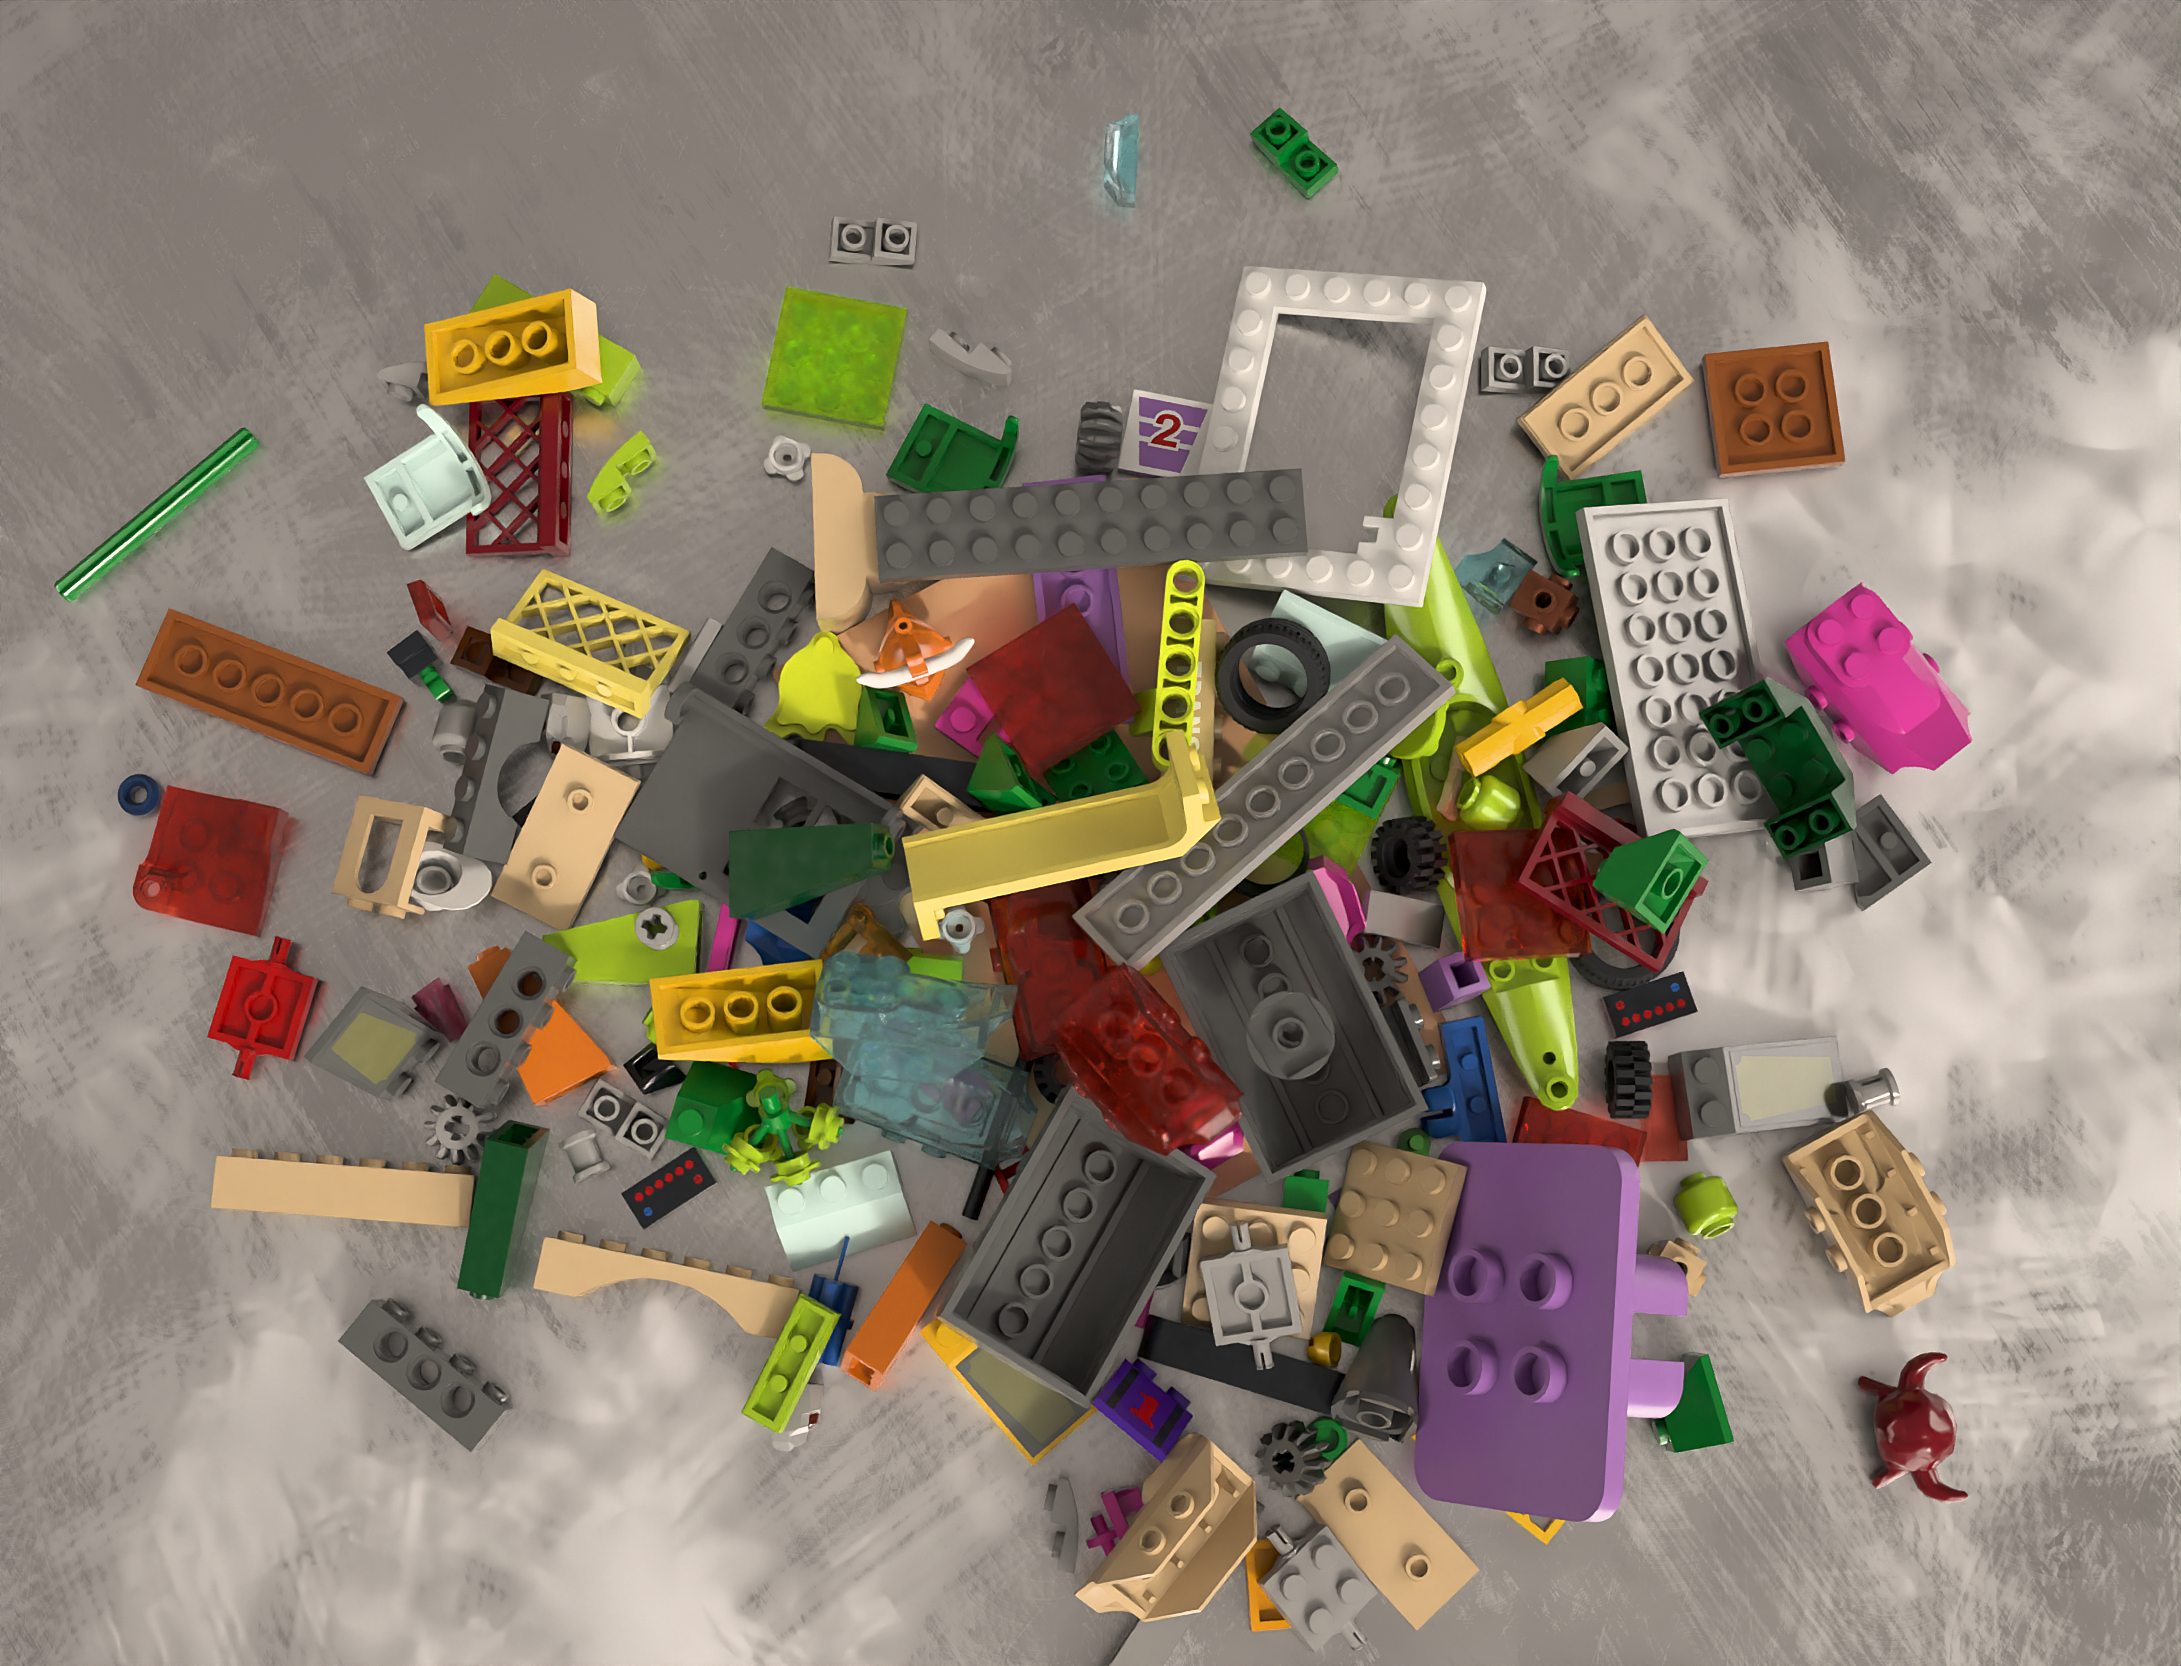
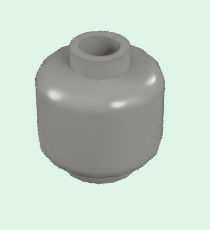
[432,699,477,765]

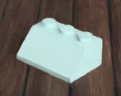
[1248,589,1387,698]
[765,1150,917,1272]

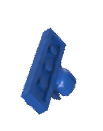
[1420,1015,1507,1143]

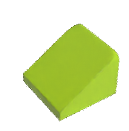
[1129,688,1163,737]

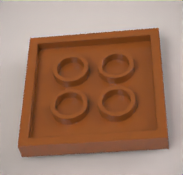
[1702,341,1846,479]

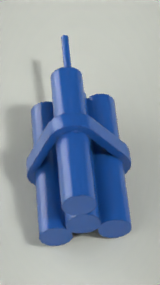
[808,1236,859,1366]

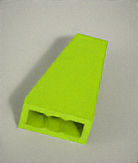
[539,899,705,987]

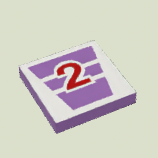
[1118,389,1213,478]

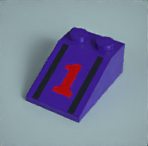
[1092,1357,1193,1463]

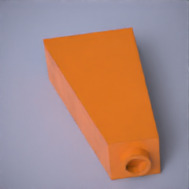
[467,946,618,1107]
[840,1221,967,1392]

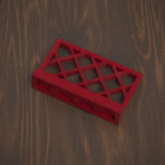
[465,391,573,557]
[1513,791,1709,973]

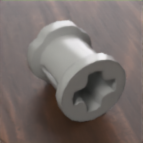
[635,907,679,951]
[1844,1068,1900,1115]
[558,1128,611,1183]

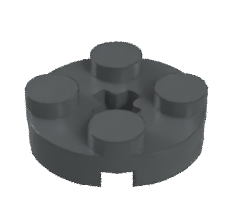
[1246,991,1335,1080]

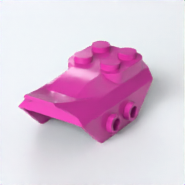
[1784,582,1973,775]

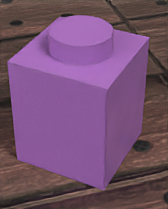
[1418,947,1491,1013]

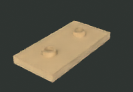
[1516,314,1694,481]
[490,743,641,931]
[1295,1438,1480,1631]

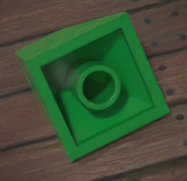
[1592,829,1709,934]
[664,1061,762,1156]
[1652,1352,1734,1453]

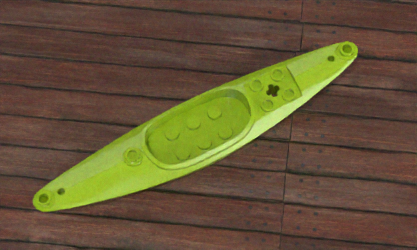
[1383,494,1578,1111]

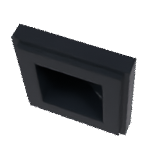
[623,1042,686,1095]

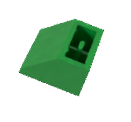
[1543,656,1619,744]

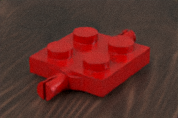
[207,936,318,1080]

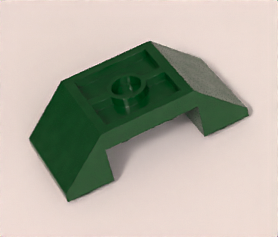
[1698,677,1857,860]

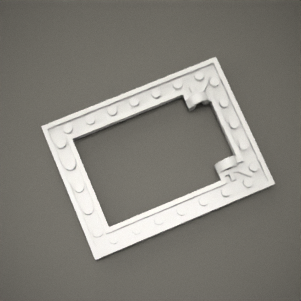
[1178,266,1487,607]

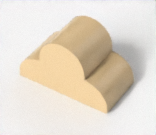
[811,453,908,636]

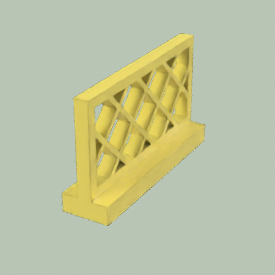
[490,569,691,719]

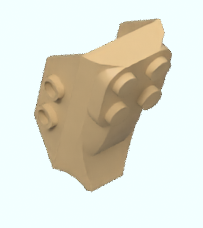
[1782,1109,1957,1318]
[1074,1432,1257,1622]

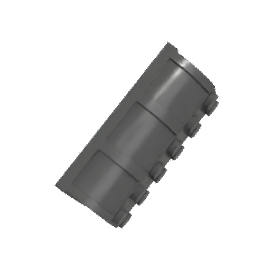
[1158,870,1429,1185]
[934,1082,1217,1408]

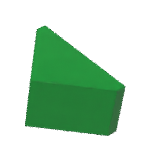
[853,685,918,753]
[967,732,1043,811]
[1322,1270,1386,1347]

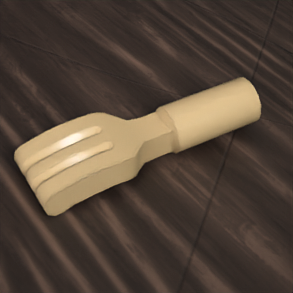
[1436,736,1467,821]

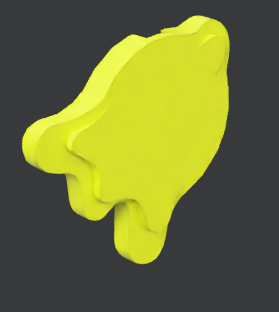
[764,631,863,745]

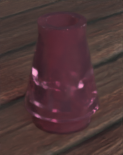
[411,977,468,1043]

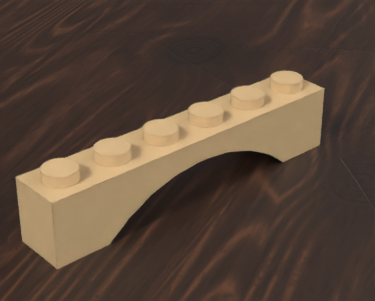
[533,1230,804,1339]

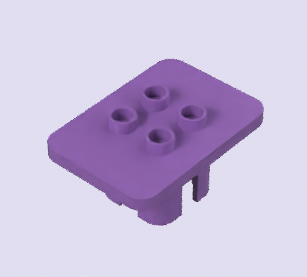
[1414,1141,1688,1522]

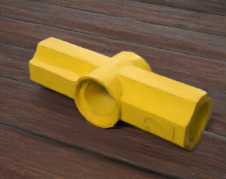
[1454,678,1583,778]

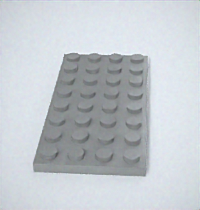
[1575,498,1778,838]

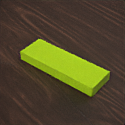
[741,1294,841,1433]

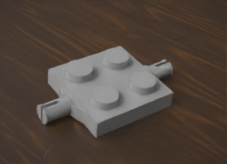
[1200,1220,1303,1370]
[1257,1523,1378,1653]

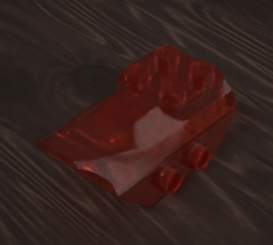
[987,877,1123,1062]
[1047,961,1244,1156]

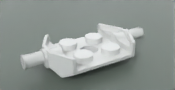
[586,631,674,808]

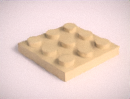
[1322,1140,1468,1297]
[1181,1197,1327,1340]

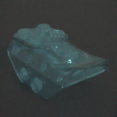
[809,951,1019,1086]
[833,1014,1038,1171]

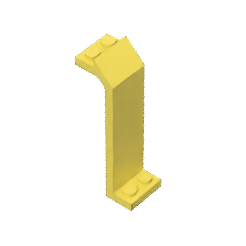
[902,729,1221,941]

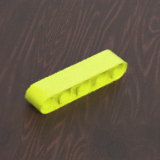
[1151,560,1205,773]

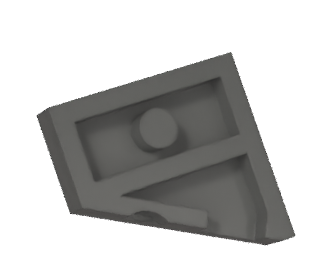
[1850,794,1932,911]

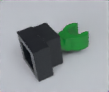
[386,630,455,703]

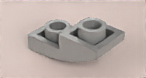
[828,216,917,265]
[928,327,1013,387]
[1481,346,1571,394]
[377,362,429,401]
[1360,890,1445,948]
[576,1077,669,1160]
[1043,1475,1079,1574]

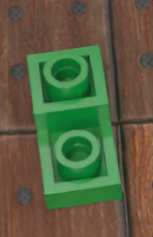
[1250,107,1338,199]

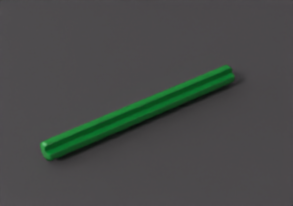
[54,427,259,602]

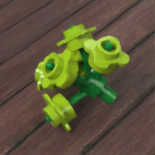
[721,1068,844,1186]

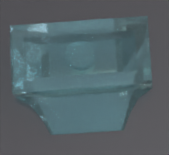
[1103,114,1140,208]
[1454,538,1538,617]

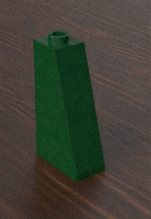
[729,823,895,920]
[457,1120,550,1300]

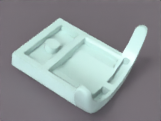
[364,404,491,550]

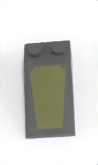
[304,986,442,1100]
[1668,1036,1849,1141]

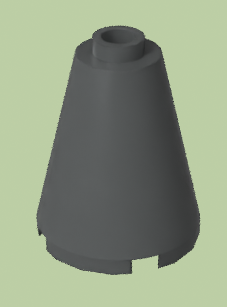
[1331,1314,1419,1442]

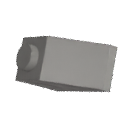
[1522,722,1629,799]

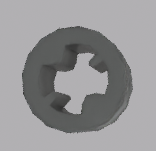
[773,796,813,828]

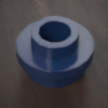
[118,774,162,816]

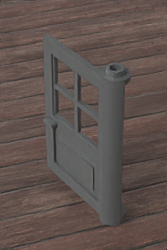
[613,682,906,960]

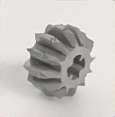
[423,1094,497,1166]

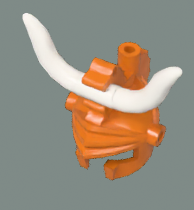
[856,598,975,701]

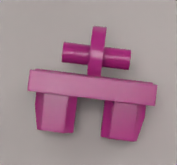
[1085,1486,1144,1557]

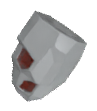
[540,693,591,760]
[772,1382,824,1452]

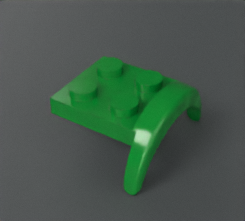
[886,403,1019,493]
[1539,455,1647,578]

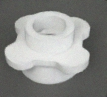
[764,435,811,482]
[616,864,667,913]
[938,904,985,954]

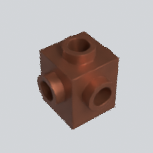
[1508,569,1580,636]

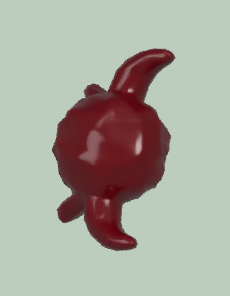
[1857,1352,1968,1503]

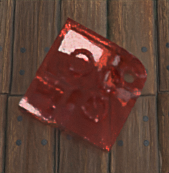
[133,785,289,938]

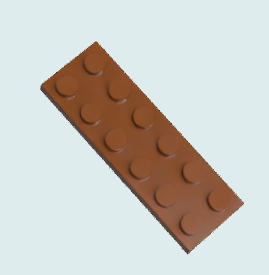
[135,608,404,776]

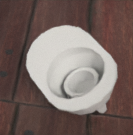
[409,842,492,911]

